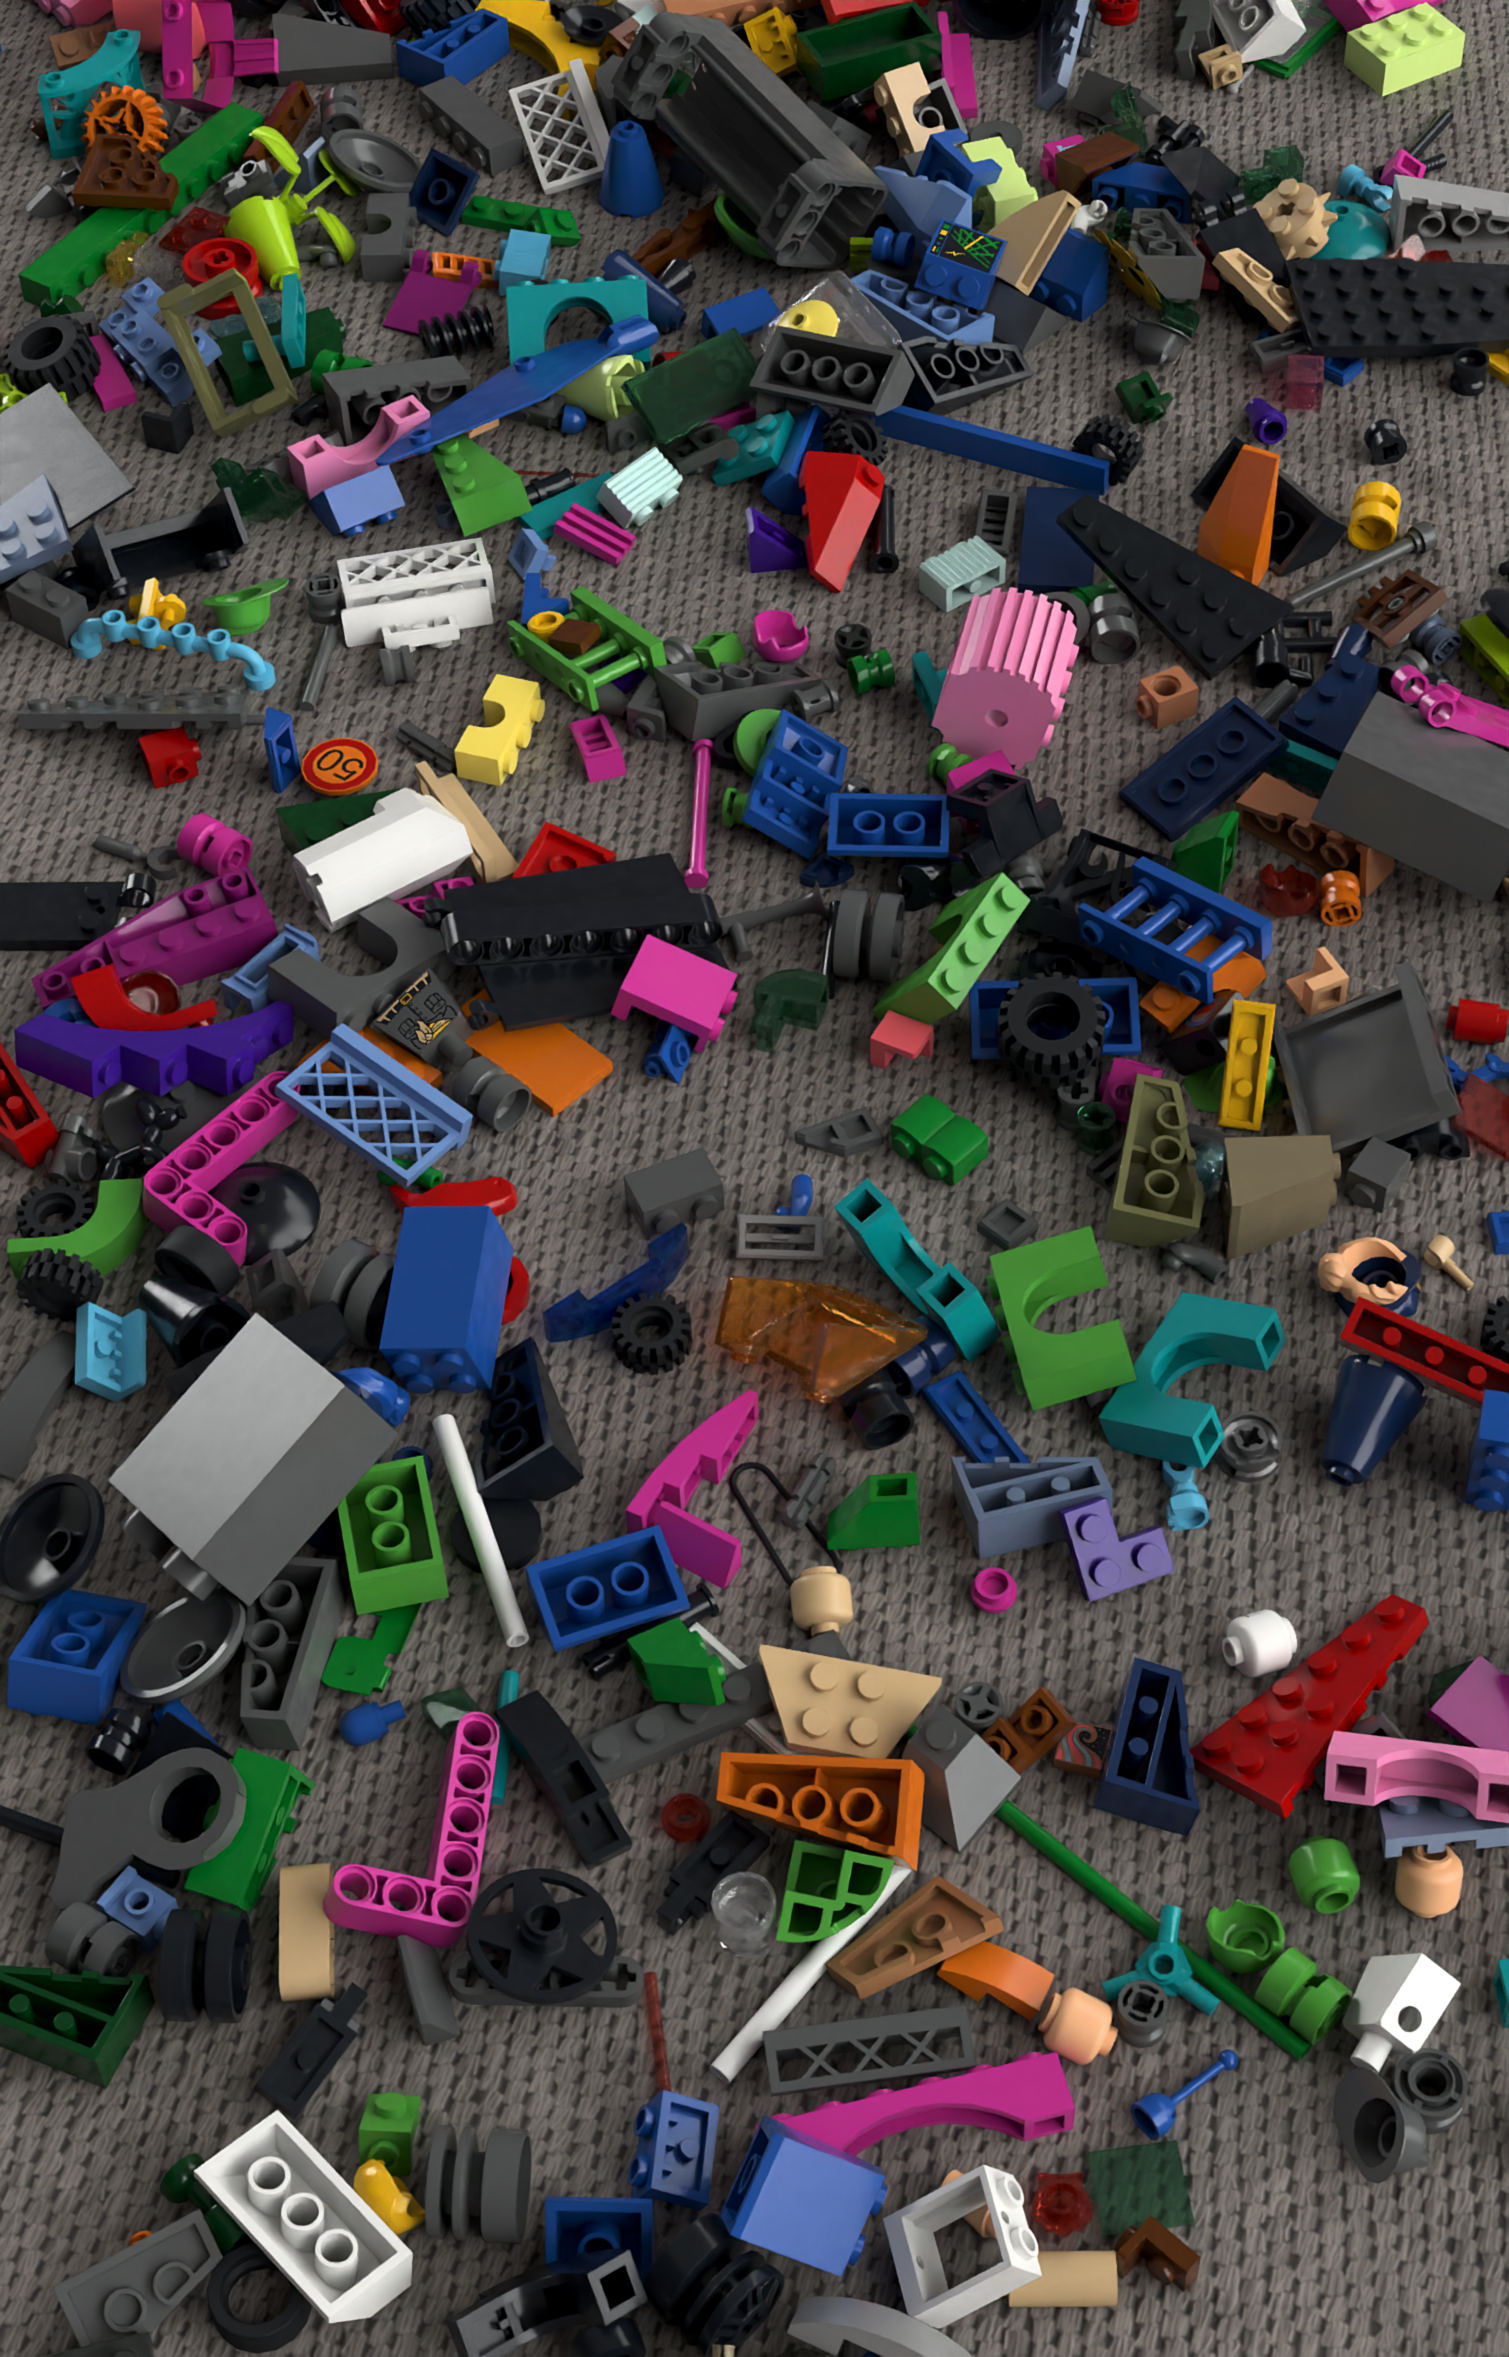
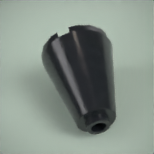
[138,1275,251,1369]

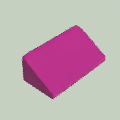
[653,1501,742,1588]

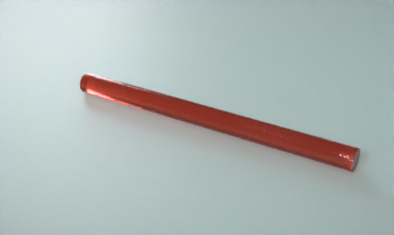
[644,1972,672,2093]

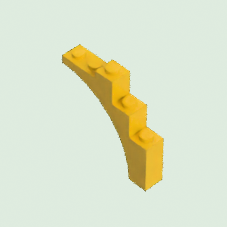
[475,0,605,122]

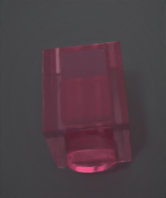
[1285,354,1324,410]

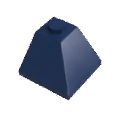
[409,148,480,236]

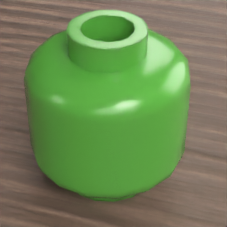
[1288,1836,1360,1914]

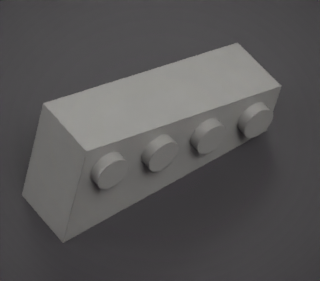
[1388,174,1509,255]

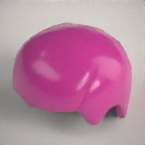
[752,610,809,663]

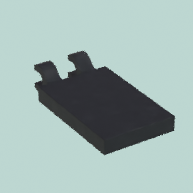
[1191,187,1288,324]

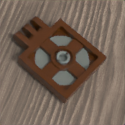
[1350,569,1449,650]

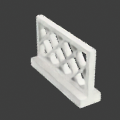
[509,58,610,195]
[337,537,496,609]

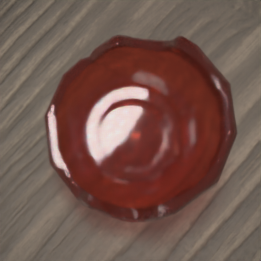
[1259,863,1321,917]
[121,970,182,1014]

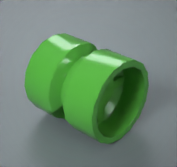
[1254,1947,1353,2045]

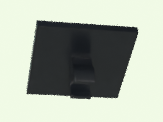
[126,1712,234,1843]

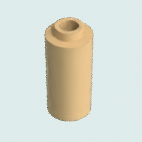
[997,2250,1118,2307]

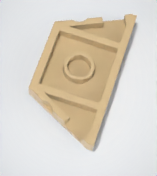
[758,1644,942,1759]

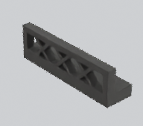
[763,2005,976,2097]

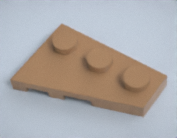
[825,1875,1005,2000]

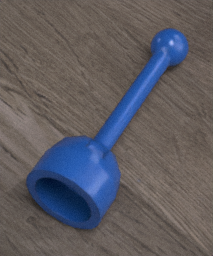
[1130,2049,1238,2141]

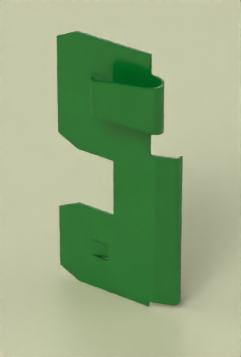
[320,1603,423,1696]

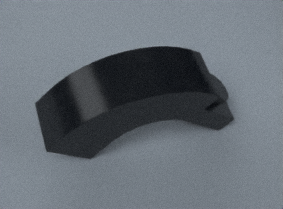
[446,2249,648,2357]

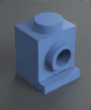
[96,1865,179,1954]

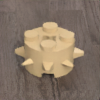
[1252,178,1338,260]

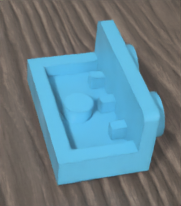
[75,1302,147,1401]

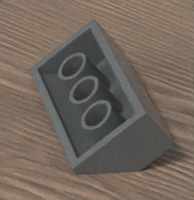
[749,325,915,416]

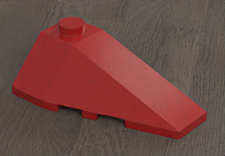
[798,451,885,594]

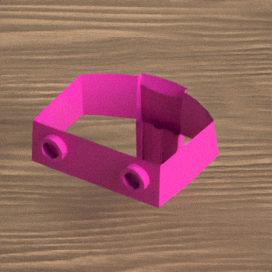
[162,0,279,112]

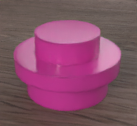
[970,1567,1017,1613]

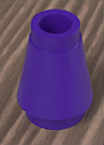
[1246,398,1287,444]

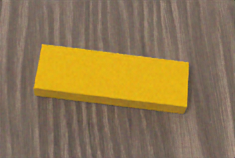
[1218,999,1276,1131]

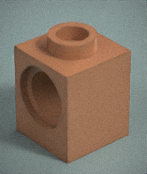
[1135,665,1199,730]

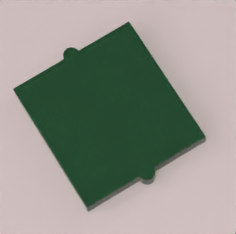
[1087,2140,1194,2237]

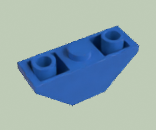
[1091,162,1192,224]

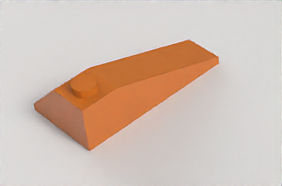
[1197,444,1280,586]

